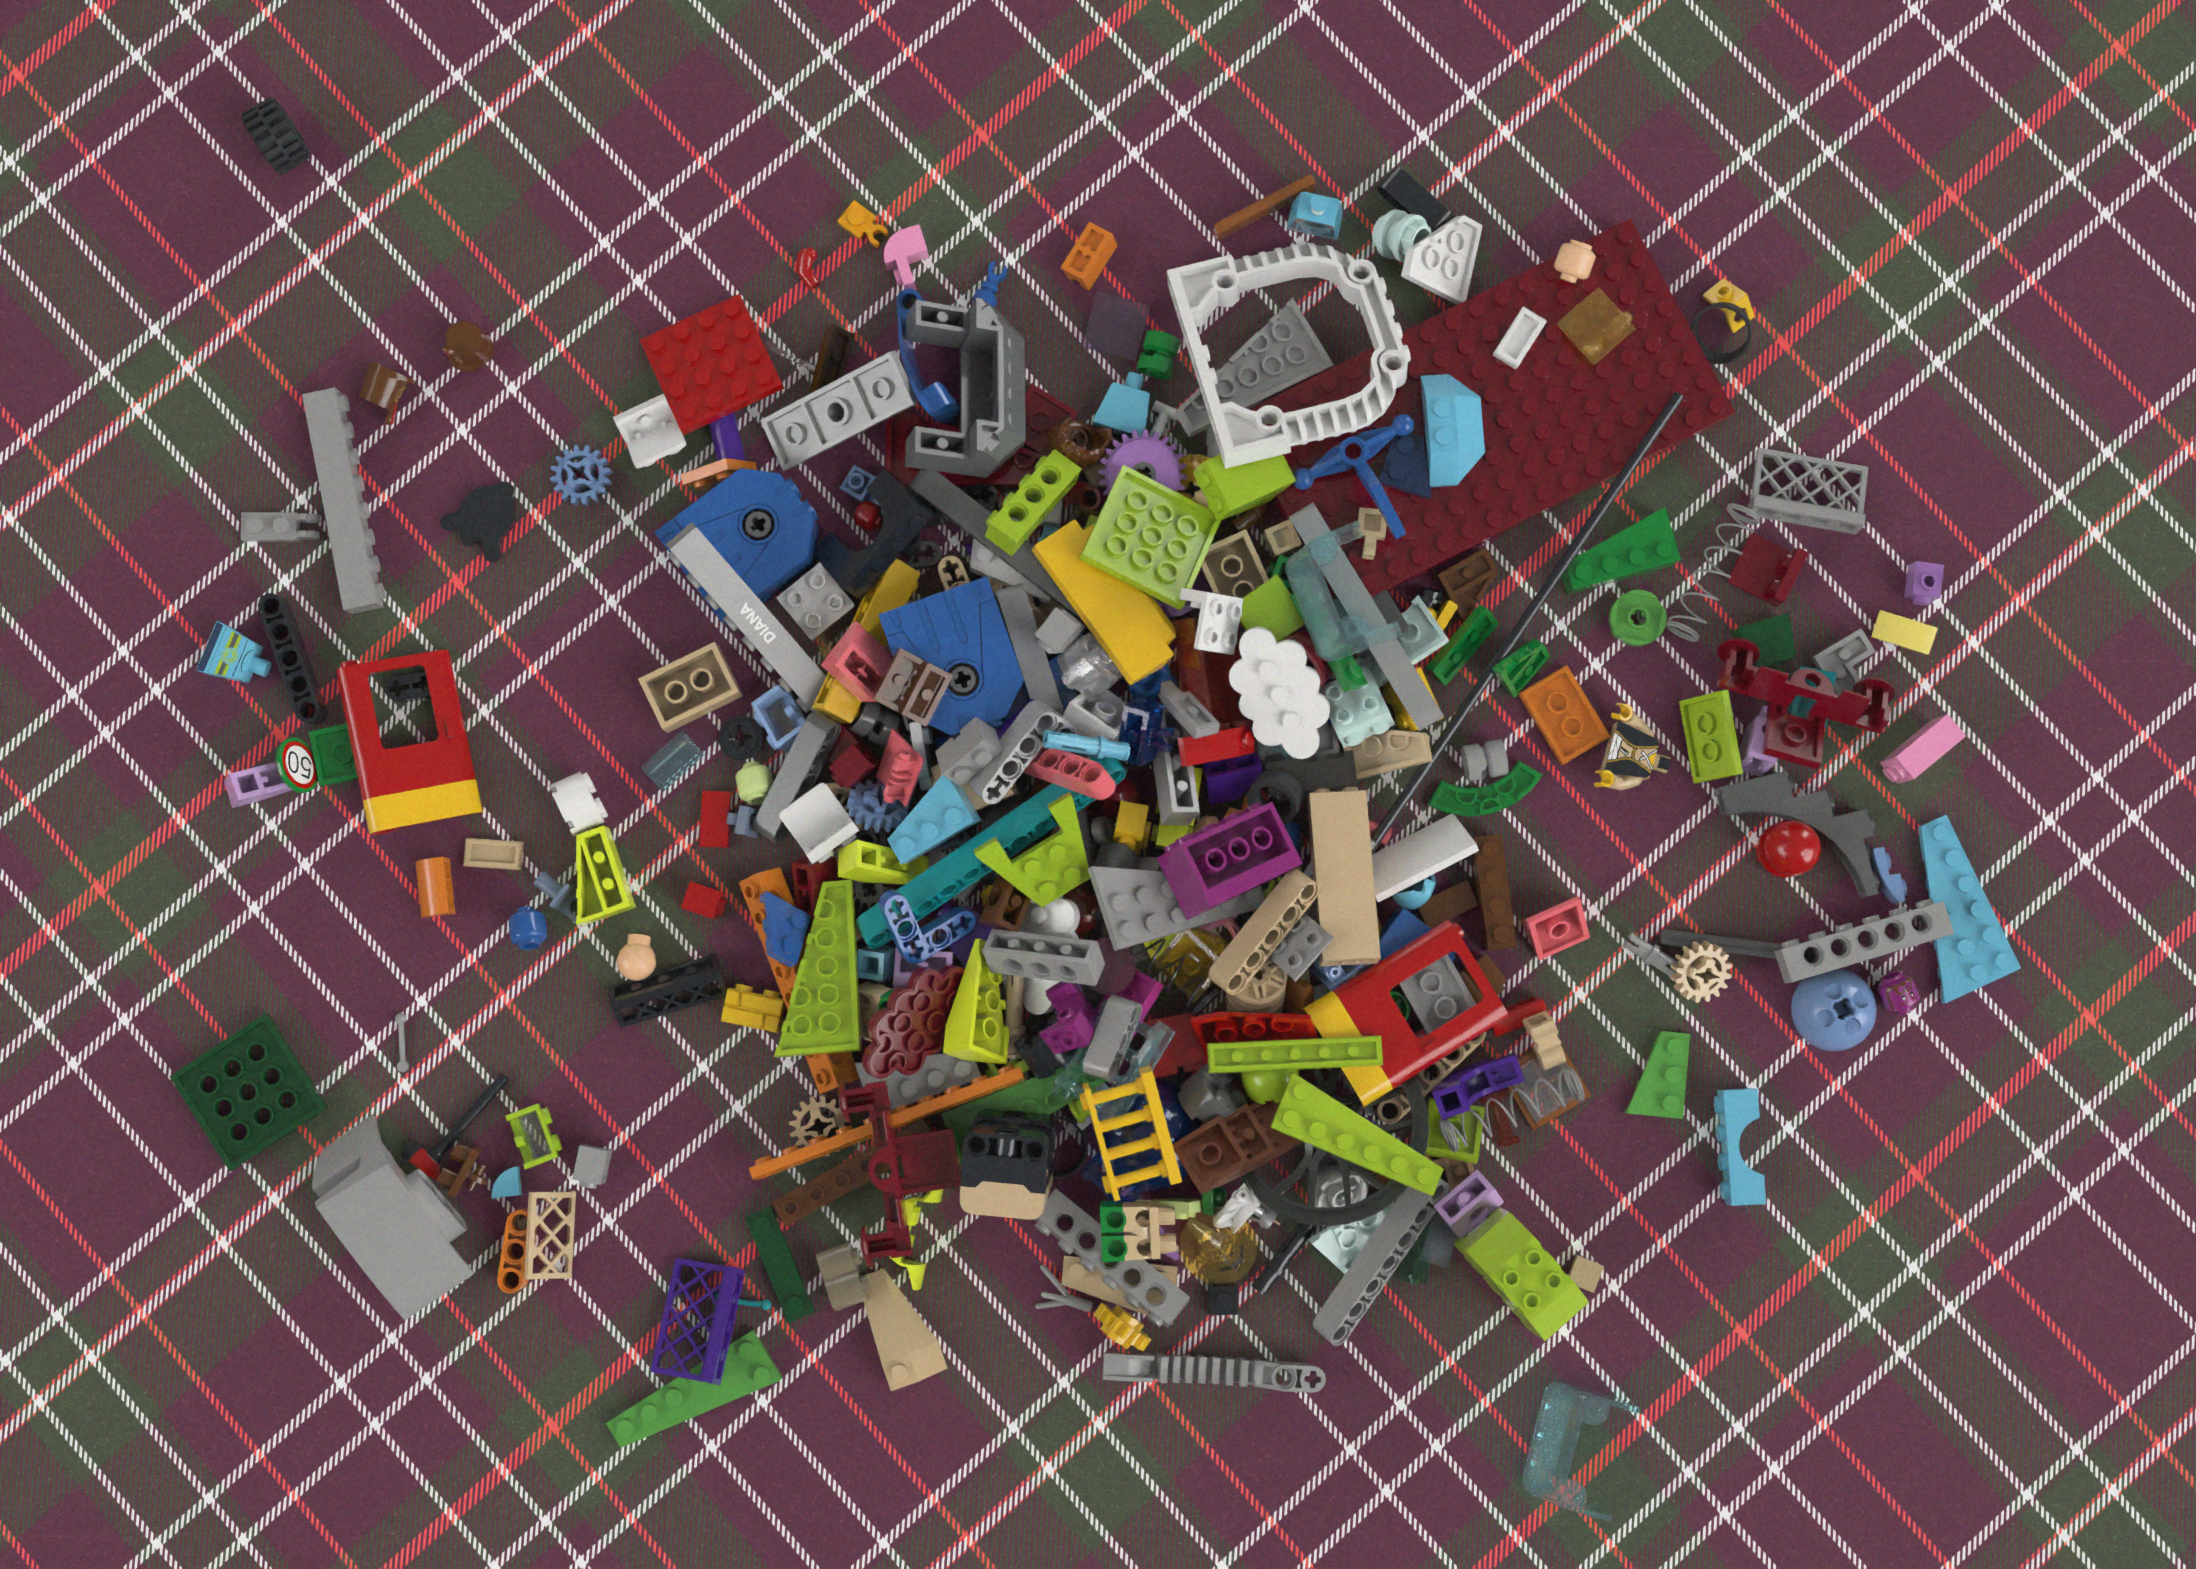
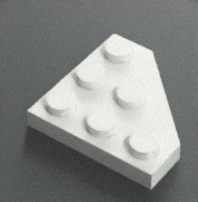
[1401,215,1483,305]

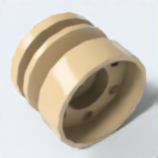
[1225,957,1287,1013]

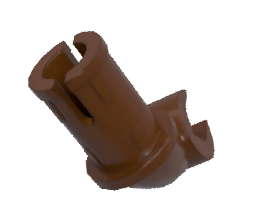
[1229,503,1267,534]

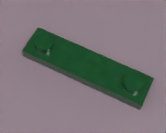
[744,1205,815,1323]

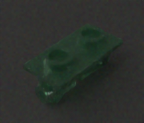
[1398,1226,1432,1284]

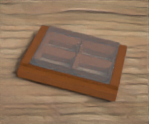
[1507,1045,1592,1130]

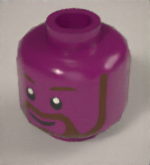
[1877,970,1920,1015]

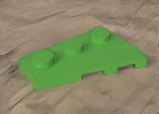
[1624,1031,1690,1119]

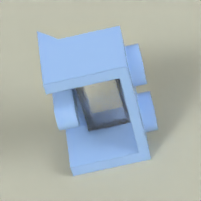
[751,684,806,753]

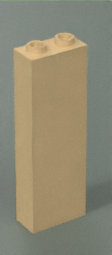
[1307,787,1381,967]

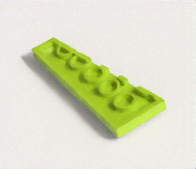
[1270,1074,1443,1196]

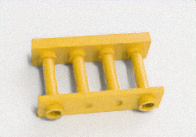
[1079,1065,1182,1201]

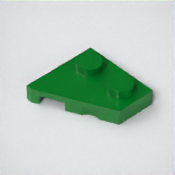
[1492,638,1550,698]

